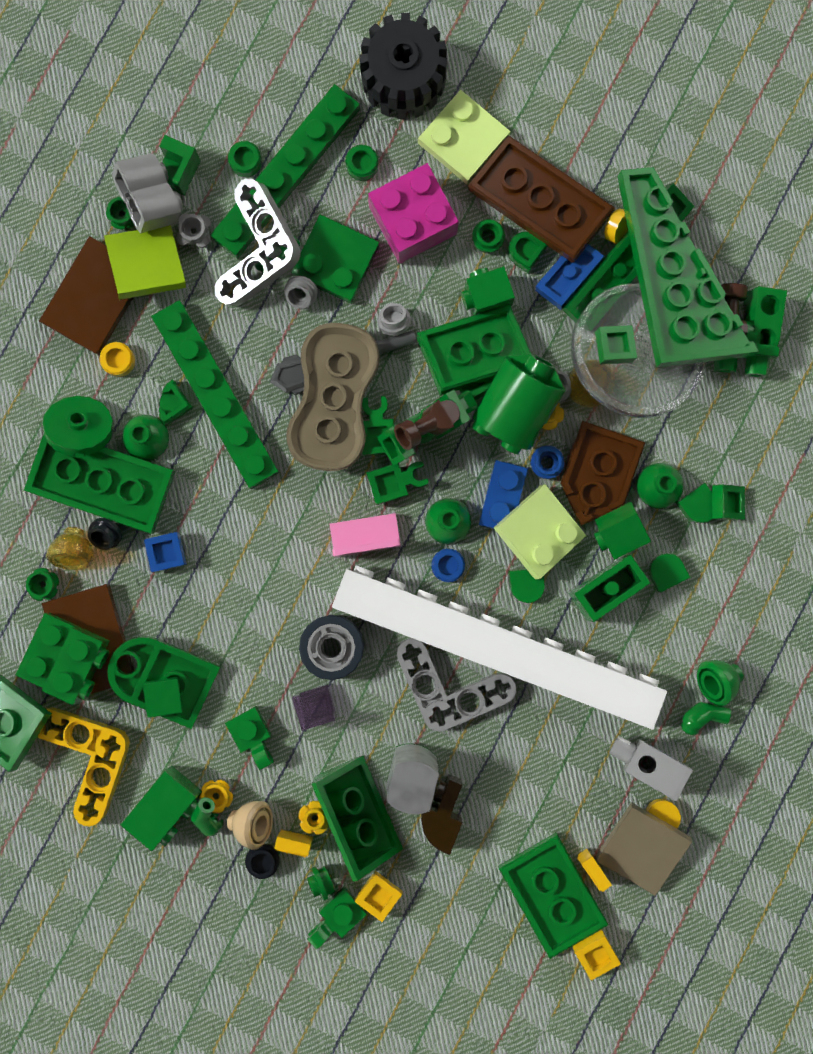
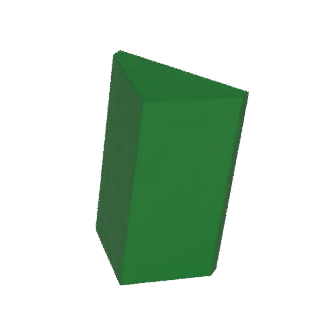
[312,755,403,882]

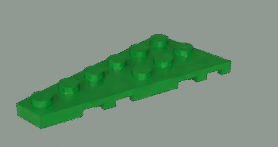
[617,167,759,368]

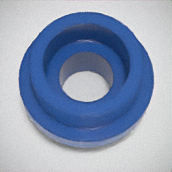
[530,446,564,479]

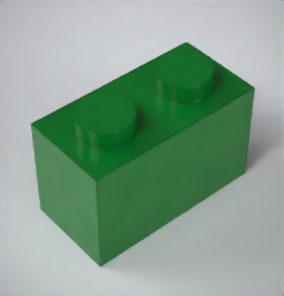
[568,555,650,622]
[120,766,202,852]

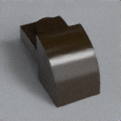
[421,774,463,855]

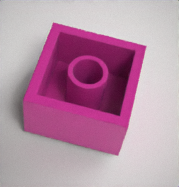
[368,163,459,264]

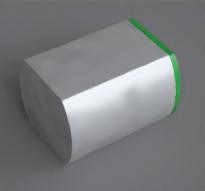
[387,743,439,814]

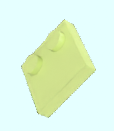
[418,90,511,185]
[493,484,586,579]

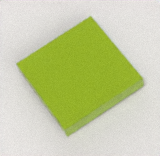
[104,225,186,300]

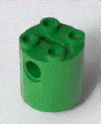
[472,354,566,454]

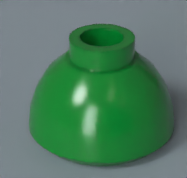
[122,414,169,461]
[637,463,684,509]
[425,498,472,544]
[697,660,744,706]

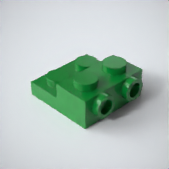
[15,613,110,705]

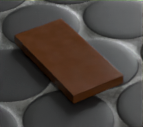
[468,135,615,263]

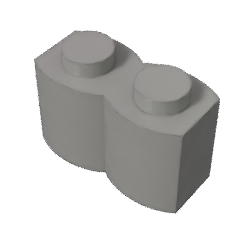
[112,153,183,233]

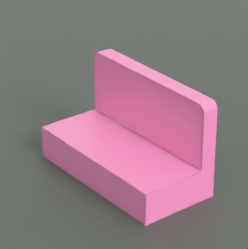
[329,513,401,557]

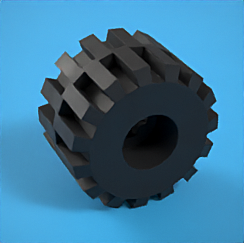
[359,13,448,120]

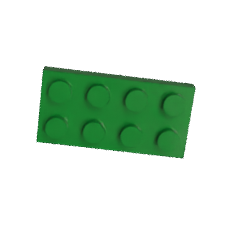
[23,433,176,534]

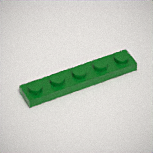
[562,183,695,332]

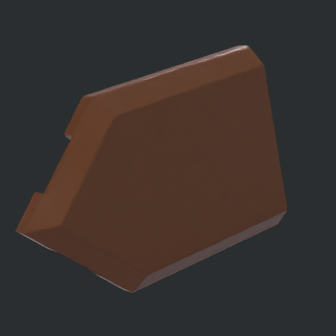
[560,421,645,526]

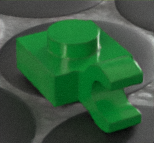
[225,706,275,770]
[307,886,367,950]

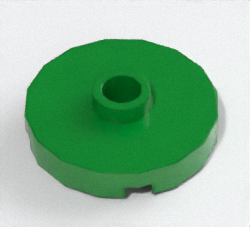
[43,396,113,456]

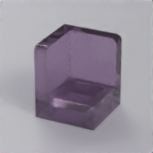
[292,684,337,731]

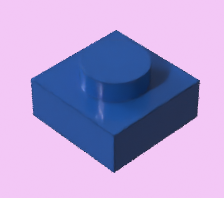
[144,532,187,573]

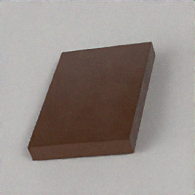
[39,236,134,356]
[42,584,134,694]

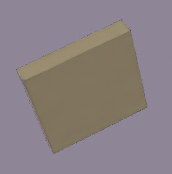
[596,802,692,896]

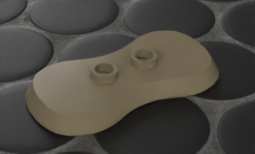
[286,323,380,471]

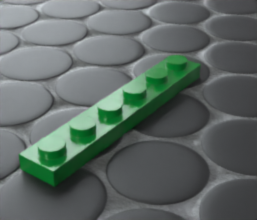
[210,84,360,259]
[151,300,280,489]

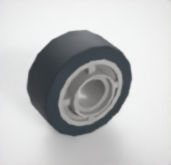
[299,615,365,680]

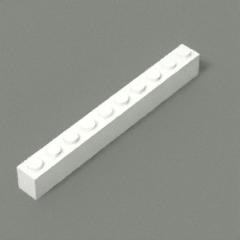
[332,565,667,730]

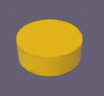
[604,208,628,244]
[99,342,135,377]
[645,799,681,828]

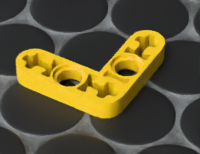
[38,707,130,827]

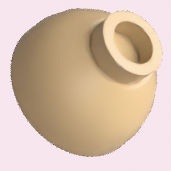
[227,801,273,850]

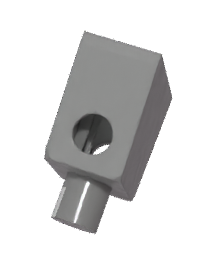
[609,735,693,801]

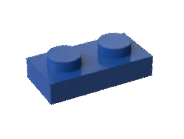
[535,244,604,310]
[478,460,528,530]

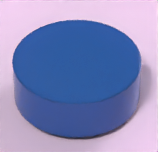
[431,549,465,582]

